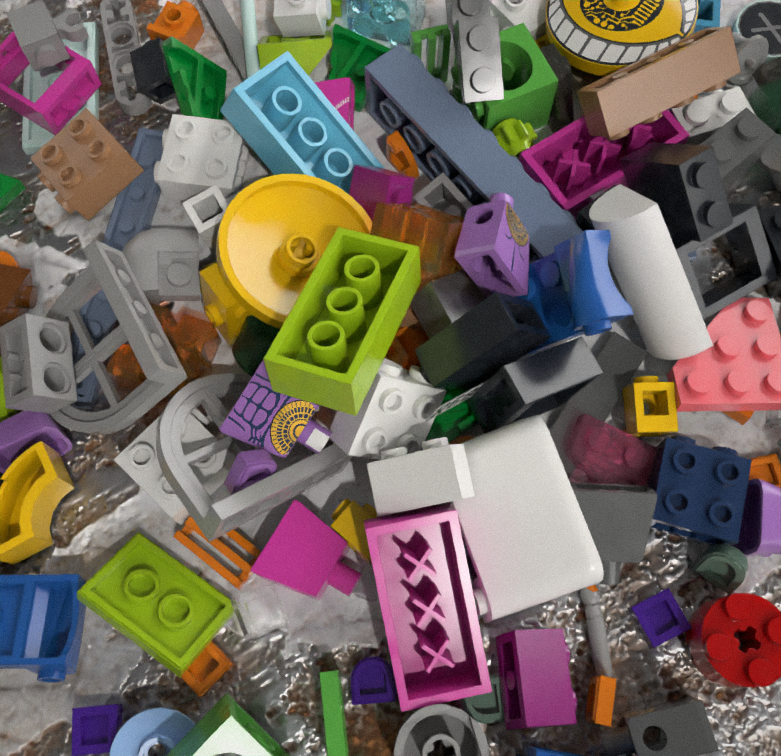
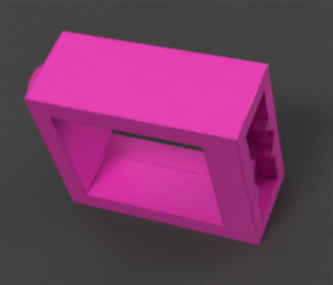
[0,31,102,135]

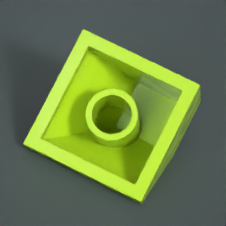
[257,30,332,76]

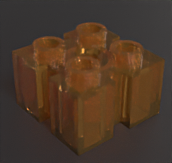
[370,202,465,280]
[106,303,222,403]

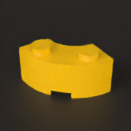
[0,441,75,565]

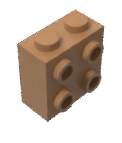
[30,108,144,221]

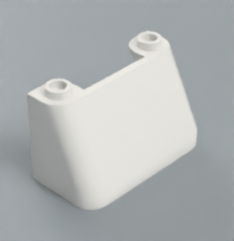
[451,415,604,623]

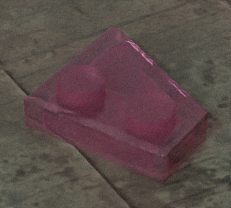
[565,414,657,486]

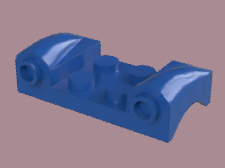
[516,230,634,361]
[0,574,87,683]

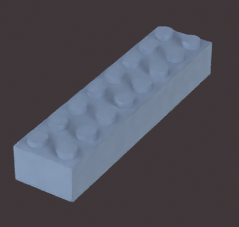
[365,43,583,264]

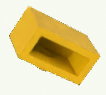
[199,262,263,346]

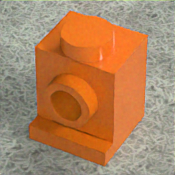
[146,0,205,50]

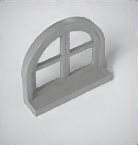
[46,239,188,435]
[156,373,353,542]

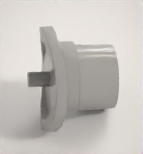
[727,32,769,85]

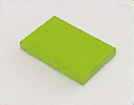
[77,531,238,678]

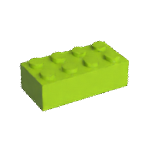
[263,227,421,416]

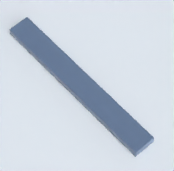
[71,127,164,411]

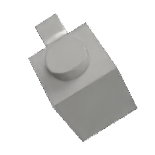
[6,0,89,72]

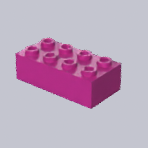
[519,109,690,220]
[363,502,492,712]

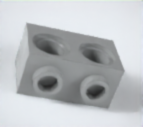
[0,313,77,414]

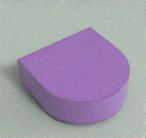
[224,449,277,495]

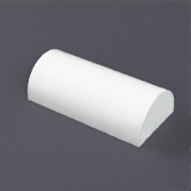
[589,184,713,360]

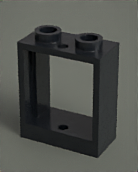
[670,203,778,320]
[467,336,603,434]

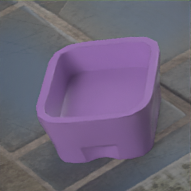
[0,411,73,474]
[731,479,781,557]

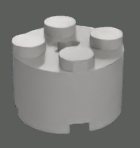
[394,703,489,756]

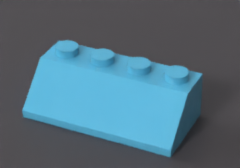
[220,51,385,194]

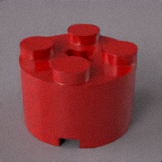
[685,593,781,688]

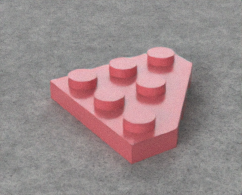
[667,298,781,412]

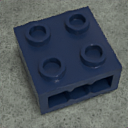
[648,435,752,546]

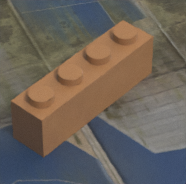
[577,26,741,141]

